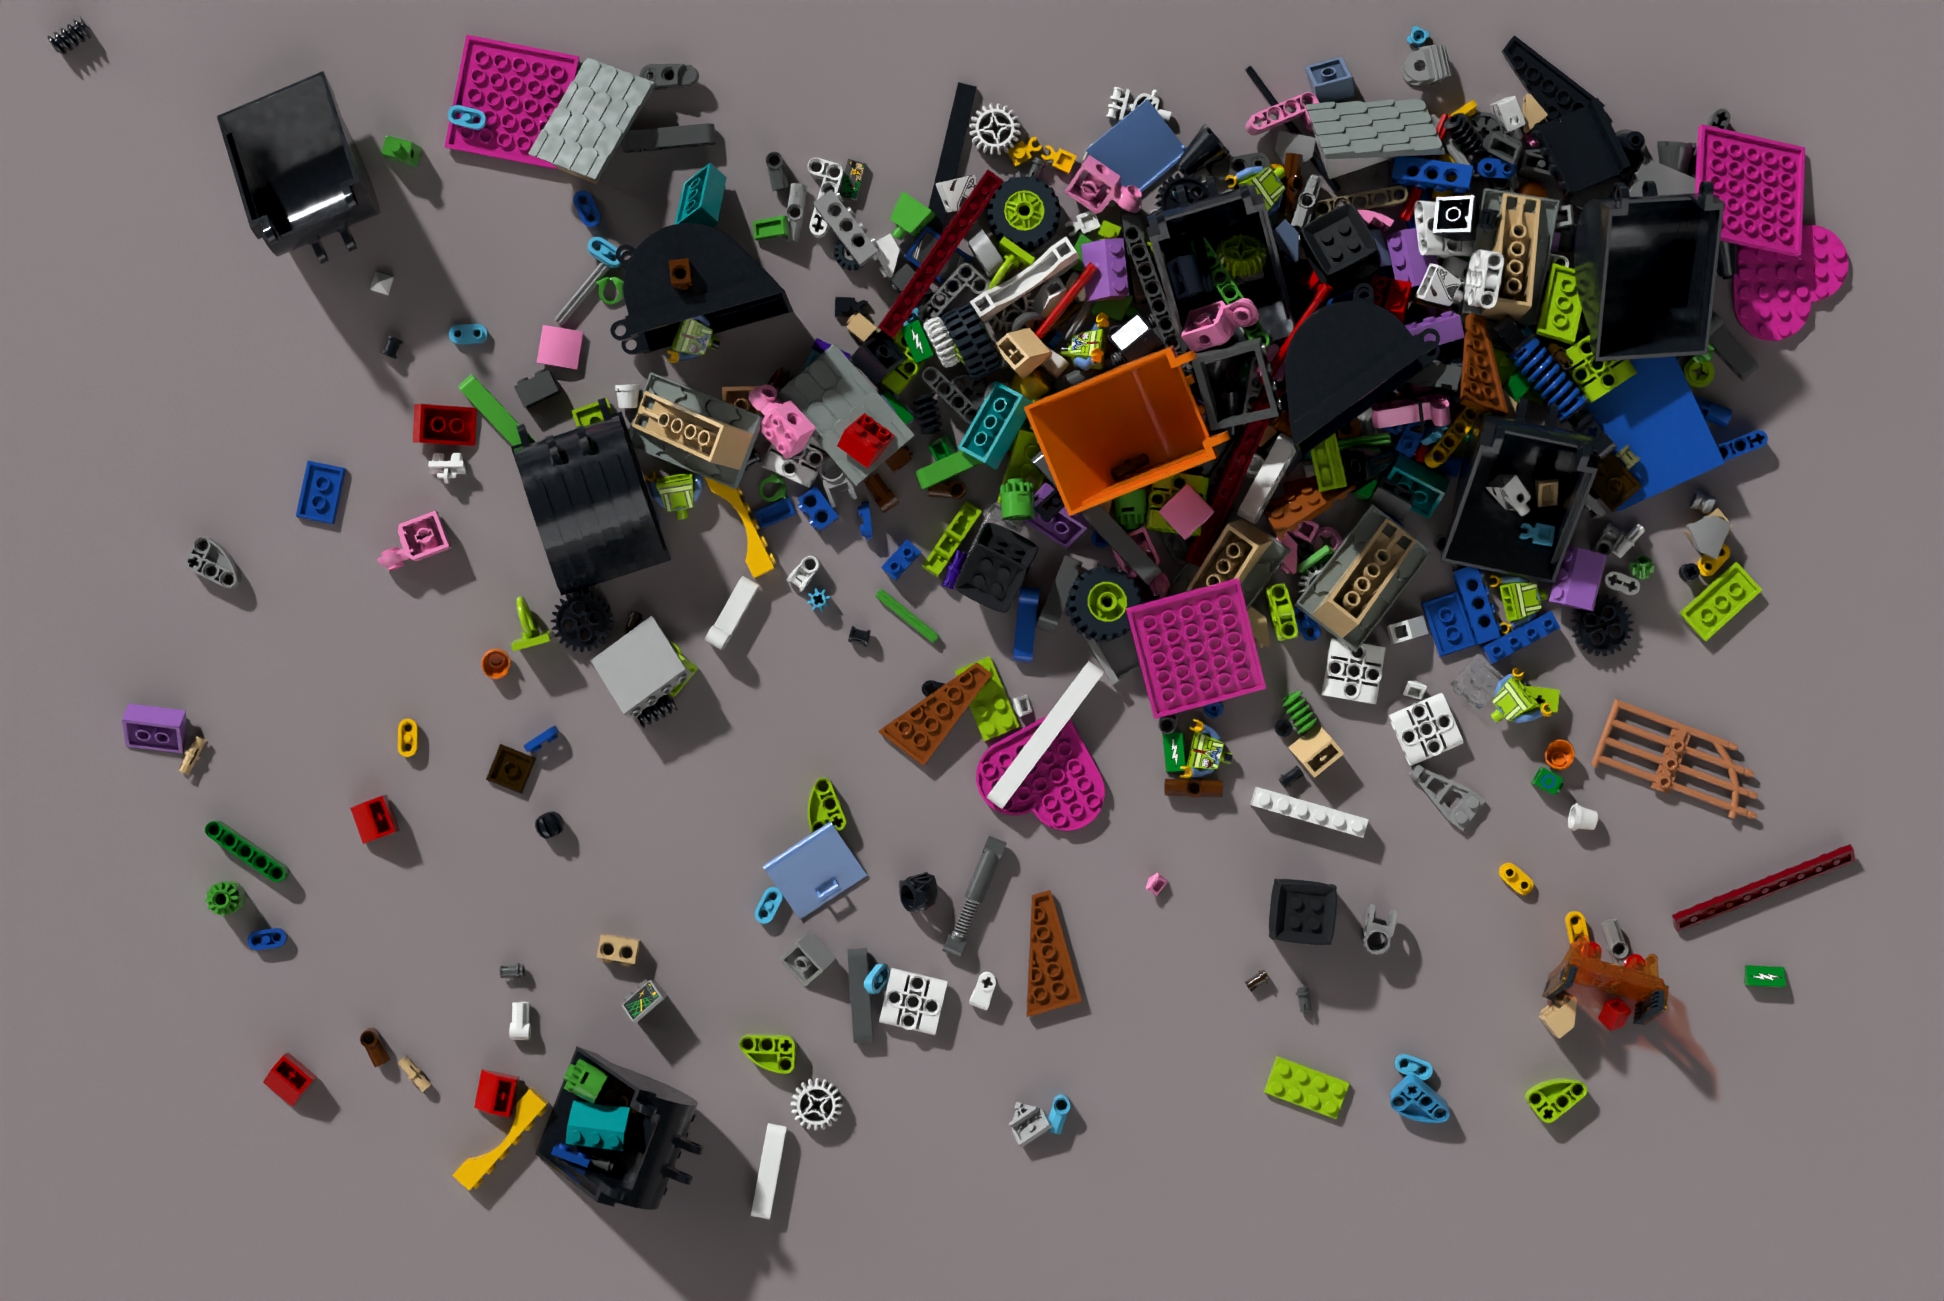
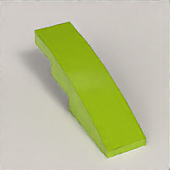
[922,501,982,577]

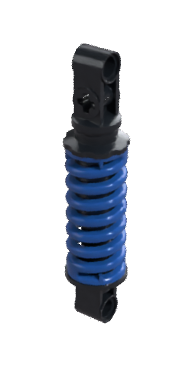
[1493,315,1617,460]

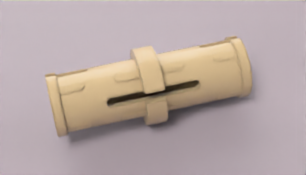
[178,735,207,775]
[397,1055,432,1092]

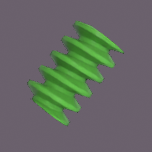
[1281,691,1317,734]

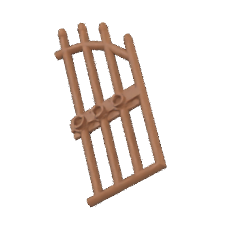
[1591,699,1758,819]

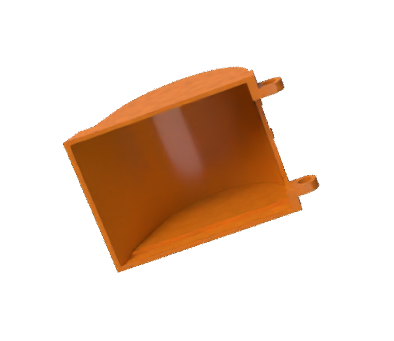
[1023,345,1231,516]

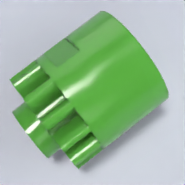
[1000,478,1035,521]
[1114,490,1148,530]
[205,881,246,916]
[563,1059,609,1104]

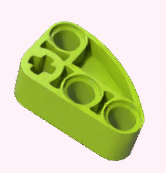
[808,777,847,833]
[739,1034,796,1074]
[1524,1078,1587,1123]

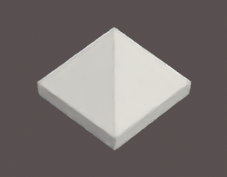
[370,272,394,296]
[1403,681,1427,700]
[1013,694,1033,717]

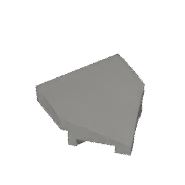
[1274,130,1316,165]
[1686,515,1731,559]
[1009,1102,1053,1147]

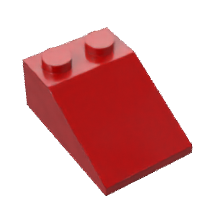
[413,404,477,446]

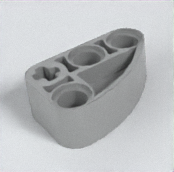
[963,222,1004,279]
[185,536,241,589]

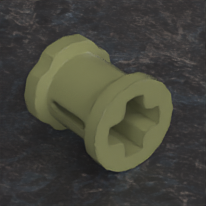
[1615,444,1641,470]

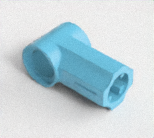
[1048,1094,1070,1135]

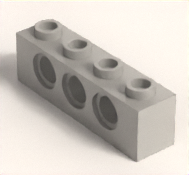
[813,189,879,267]

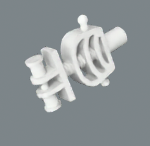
[1106,87,1171,123]

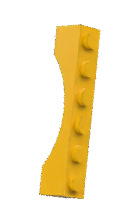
[705,477,776,579]
[452,1087,549,1191]

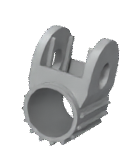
[1401,45,1452,86]
[818,456,857,508]
[1361,904,1398,955]

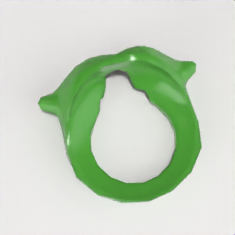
[596,277,624,305]
[759,472,787,502]

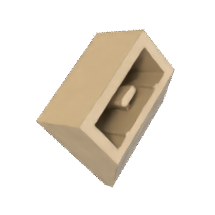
[994,328,1052,380]
[1288,723,1344,778]
[1538,993,1577,1039]

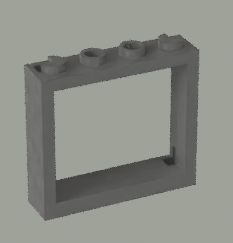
[1192,337,1283,431]

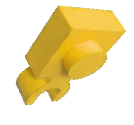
[1007,137,1042,168]
[1041,145,1077,174]

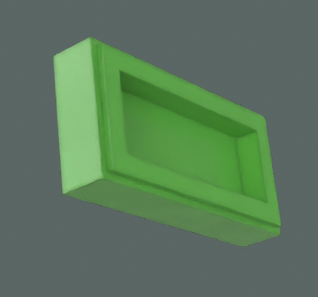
[753,215,789,241]
[1296,545,1335,576]

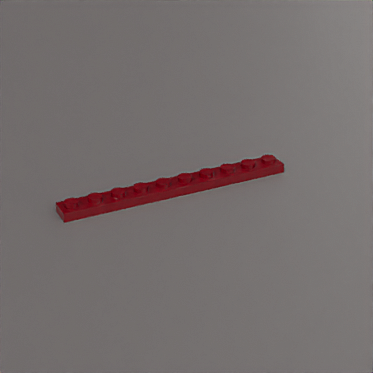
[877,169,1004,339]
[1184,384,1282,567]
[1672,844,1855,932]

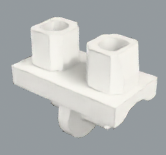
[428,453,466,484]

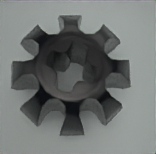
[535,811,564,839]

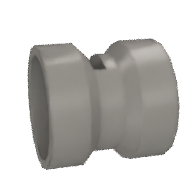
[1689,490,1716,515]

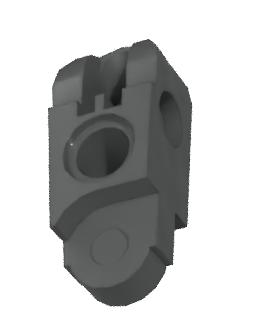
[640,64,699,90]
[1211,153,1270,181]

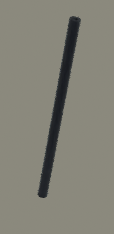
[1245,66,1341,193]

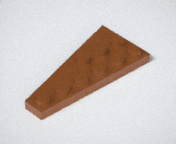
[1460,313,1508,417]
[1263,472,1375,541]
[878,662,992,766]
[1027,890,1082,1017]

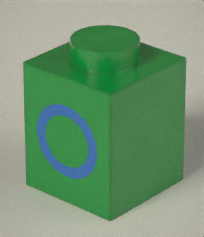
[1531,767,1563,795]

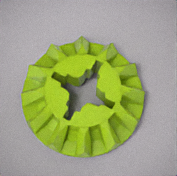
[1684,359,1715,388]

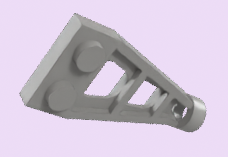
[1409,763,1486,831]

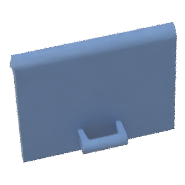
[1085,99,1186,193]
[763,821,867,919]

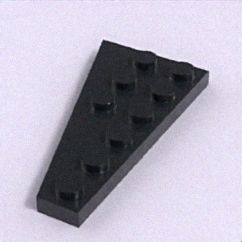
[1501,35,1605,122]

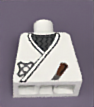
[1489,96,1526,140]
[936,175,976,213]
[1415,263,1464,306]
[1486,474,1531,516]

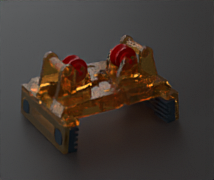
[1542,935,1669,1025]

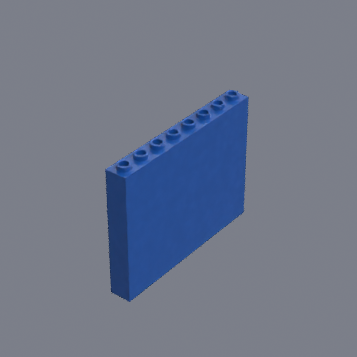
[1558,356,1725,512]

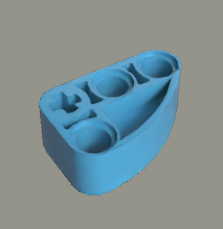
[1390,1074,1450,1123]

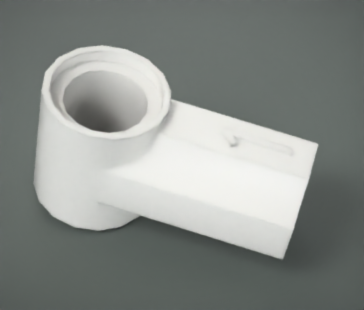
[509,1002,531,1040]

